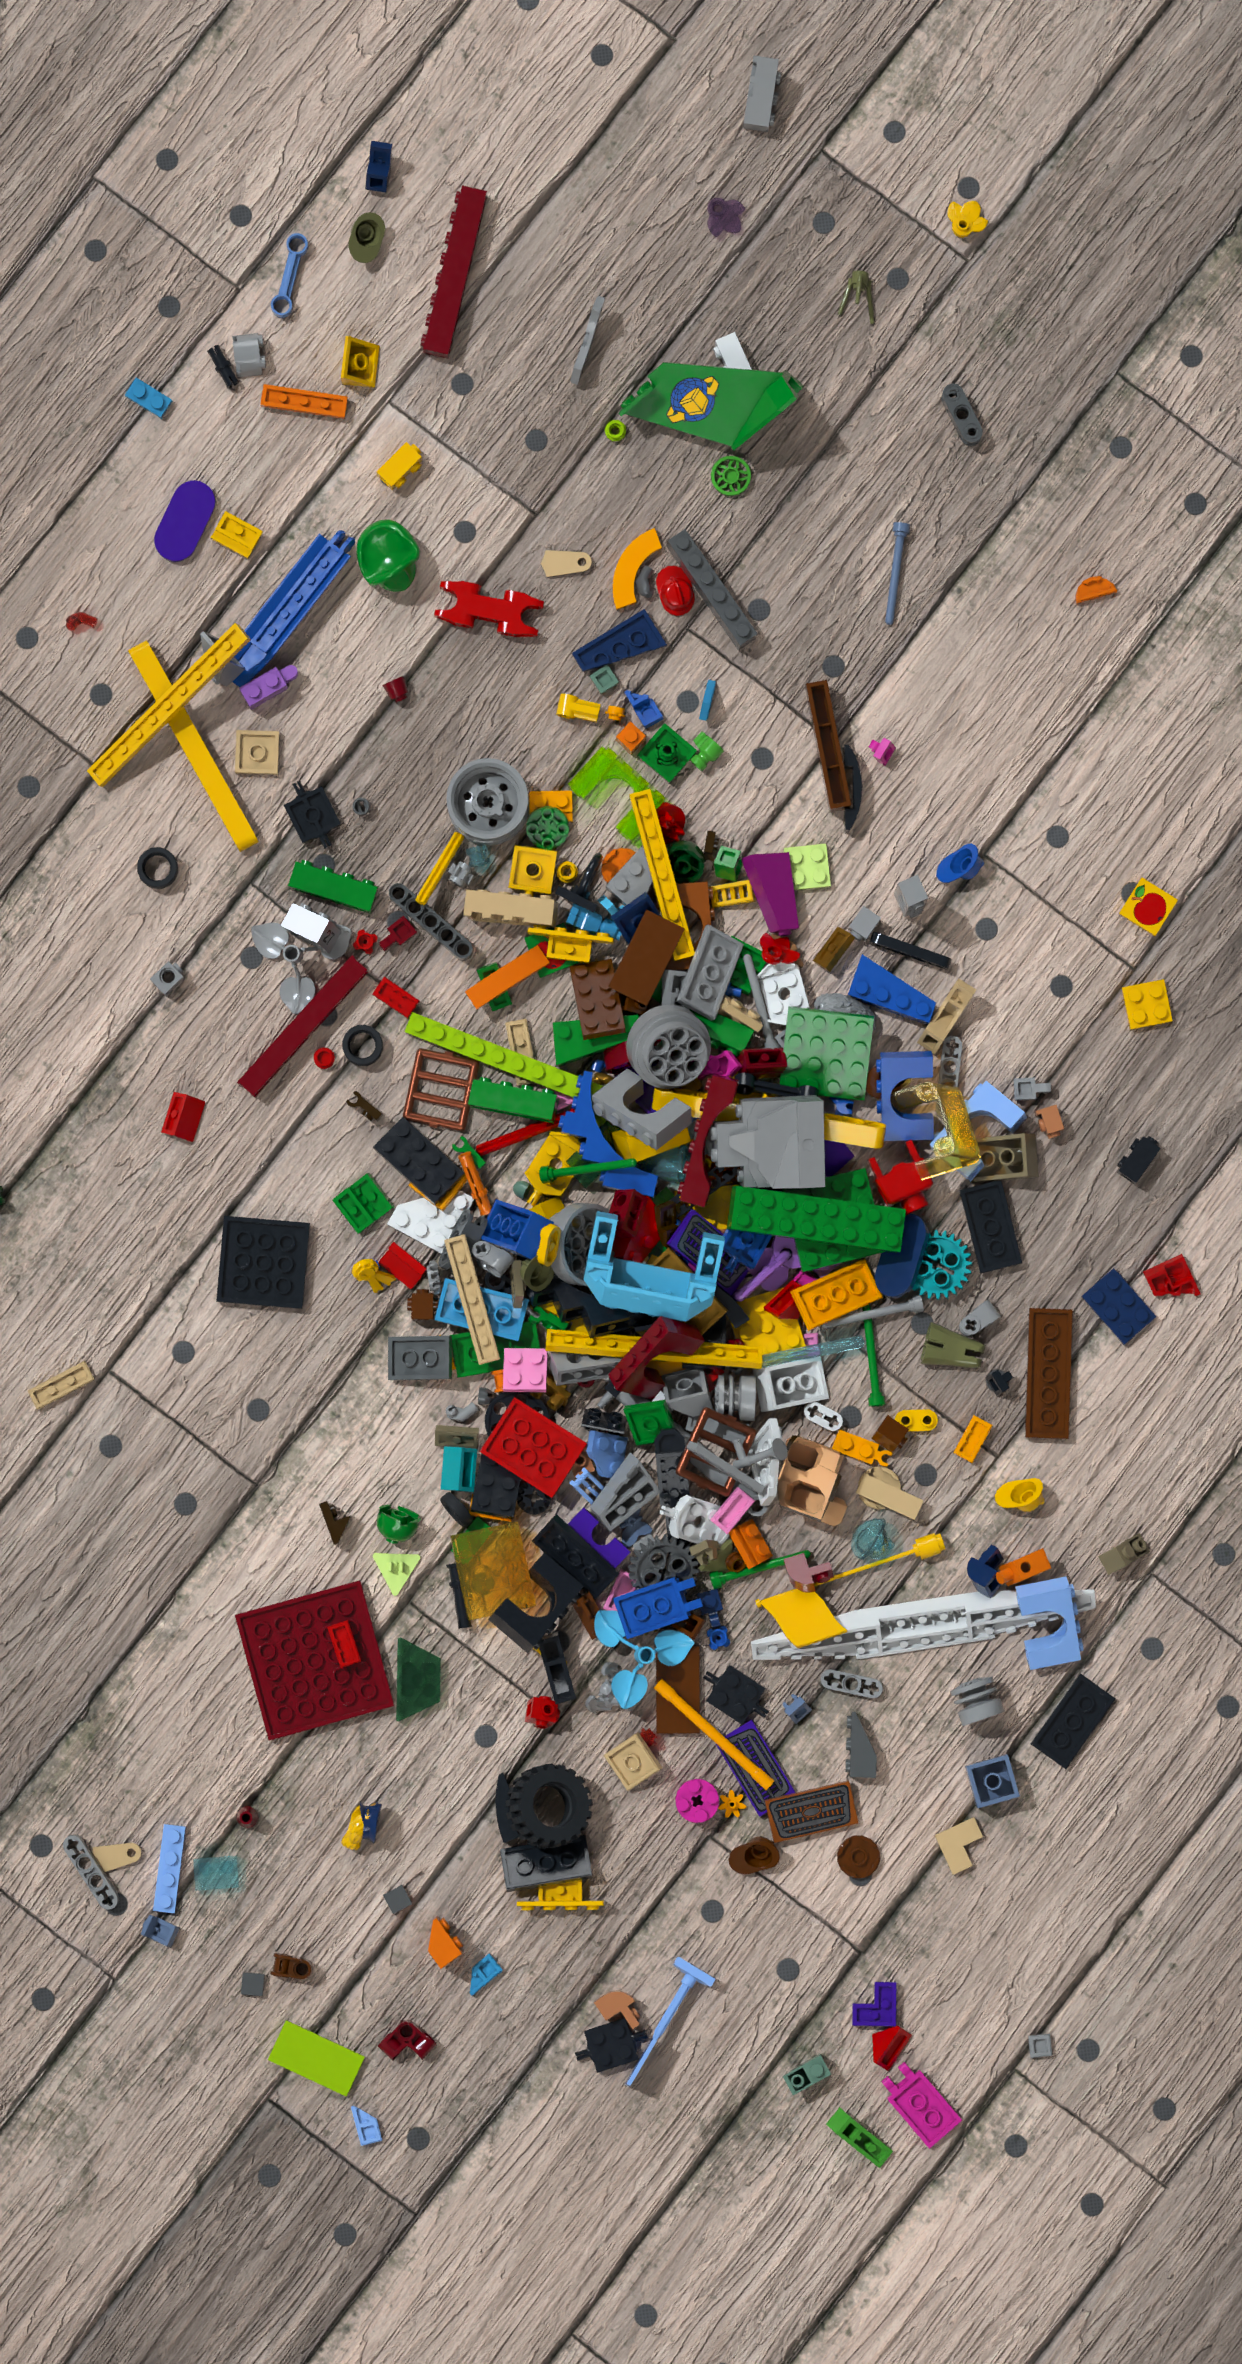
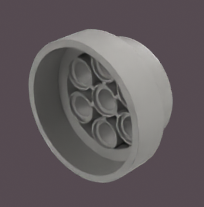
[626,1005,711,1089]
[549,1203,609,1286]

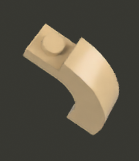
[917,978,976,1054]

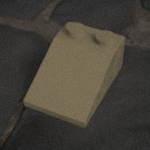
[966,1133,1039,1182]

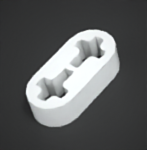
[804,1402,843,1431]

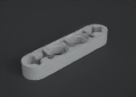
[935,1036,962,1119]
[63,1834,120,1910]

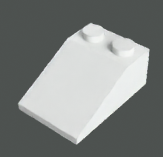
[753,1356,829,1412]

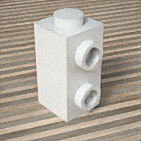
[713,332,752,370]

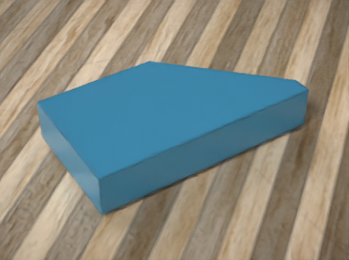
[699,680,716,721]
[470,1953,503,1996]

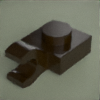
[704,830,719,870]
[346,1091,383,1122]

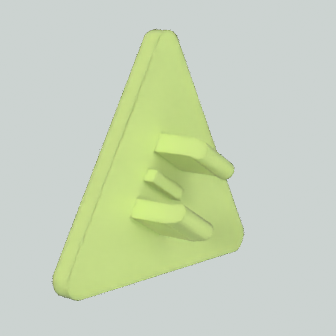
[373,1553,420,1596]

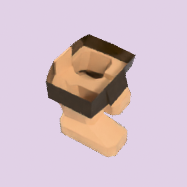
[778,1435,847,1527]

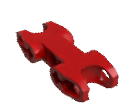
[434,581,544,638]

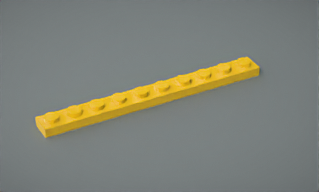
[87,623,251,787]
[545,1329,763,1369]

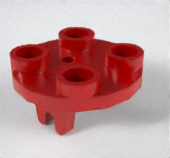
[656,802,685,844]

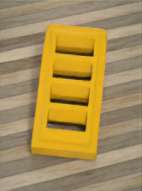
[711,880,757,908]

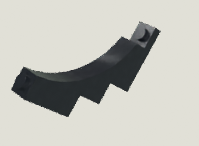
[516,1255,652,1338]

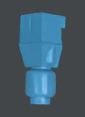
[566,904,621,941]

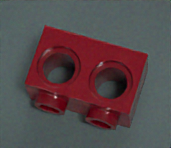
[609,1189,648,1239]

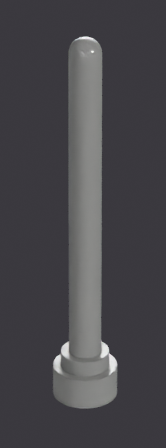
[743,954,781,1049]
[821,1295,924,1329]

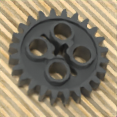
[628,1534,699,1595]

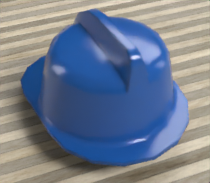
[936,843,985,883]

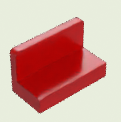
[161,1092,205,1142]
[379,1242,427,1289]

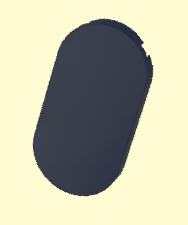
[875,1213,929,1298]

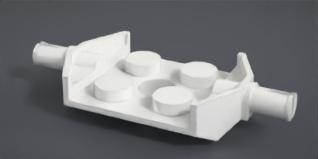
[757,962,810,1026]

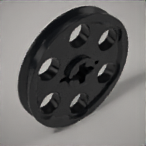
[485,1392,549,1437]

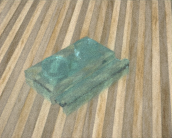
[193,1855,239,1891]

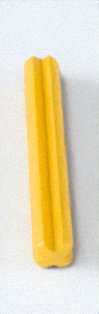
[416,832,464,905]

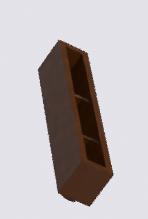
[805,680,851,813]

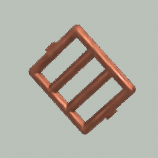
[403,1048,479,1131]
[676,1407,757,1497]

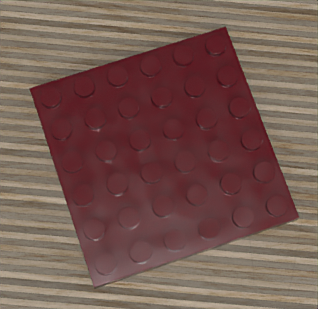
[235,1580,394,1741]

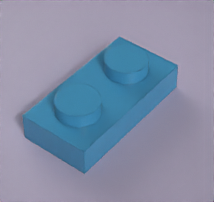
[125,378,173,419]

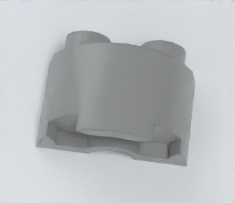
[232,333,266,378]

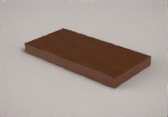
[608,909,685,1006]
[656,1646,700,1734]

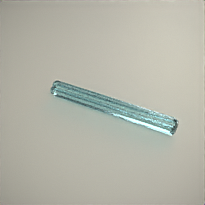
[762,1335,864,1368]

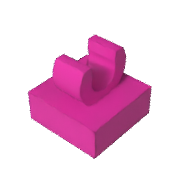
[869,738,896,766]

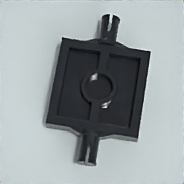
[284,781,341,849]
[703,1665,769,1724]
[575,2018,648,2073]

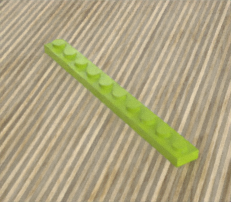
[404,1012,604,1101]

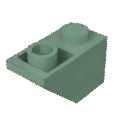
[783,2053,831,2095]

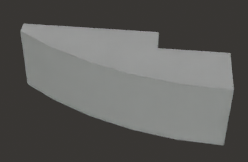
[661,969,689,1036]

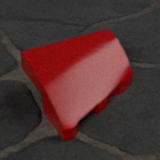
[1143,1254,1201,1296]

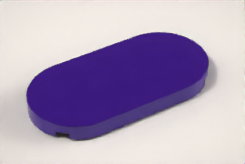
[154,480,215,562]

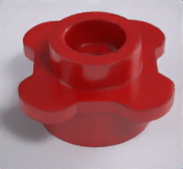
[353,929,378,954]

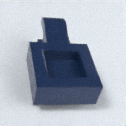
[696,1589,723,1628]

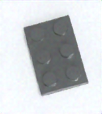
[388,1336,452,1380]

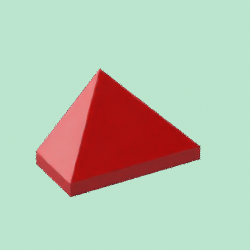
[763,1280,802,1319]
[872,2026,912,2071]

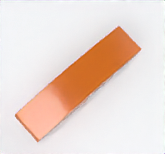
[465,945,550,1010]

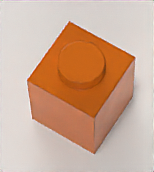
[616,721,646,755]

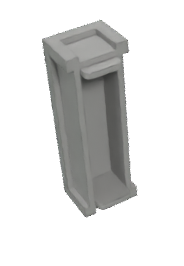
[685,1416,749,1445]

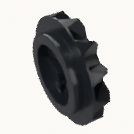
[517,1482,551,1515]

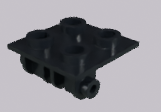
[581,1408,627,1436]

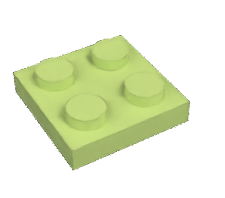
[783,844,831,891]

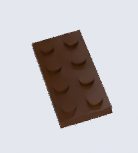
[569,959,626,1040]

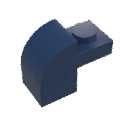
[365,141,393,193]
[967,1544,1004,1598]

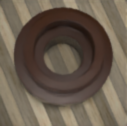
[725,1551,746,1572]

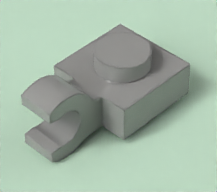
[1014,1077,1051,1101]

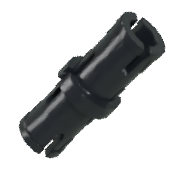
[207,345,239,389]

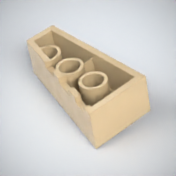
[463,890,559,928]

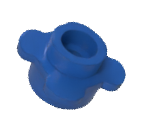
[706,1626,730,1650]

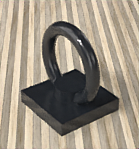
[555,852,603,913]

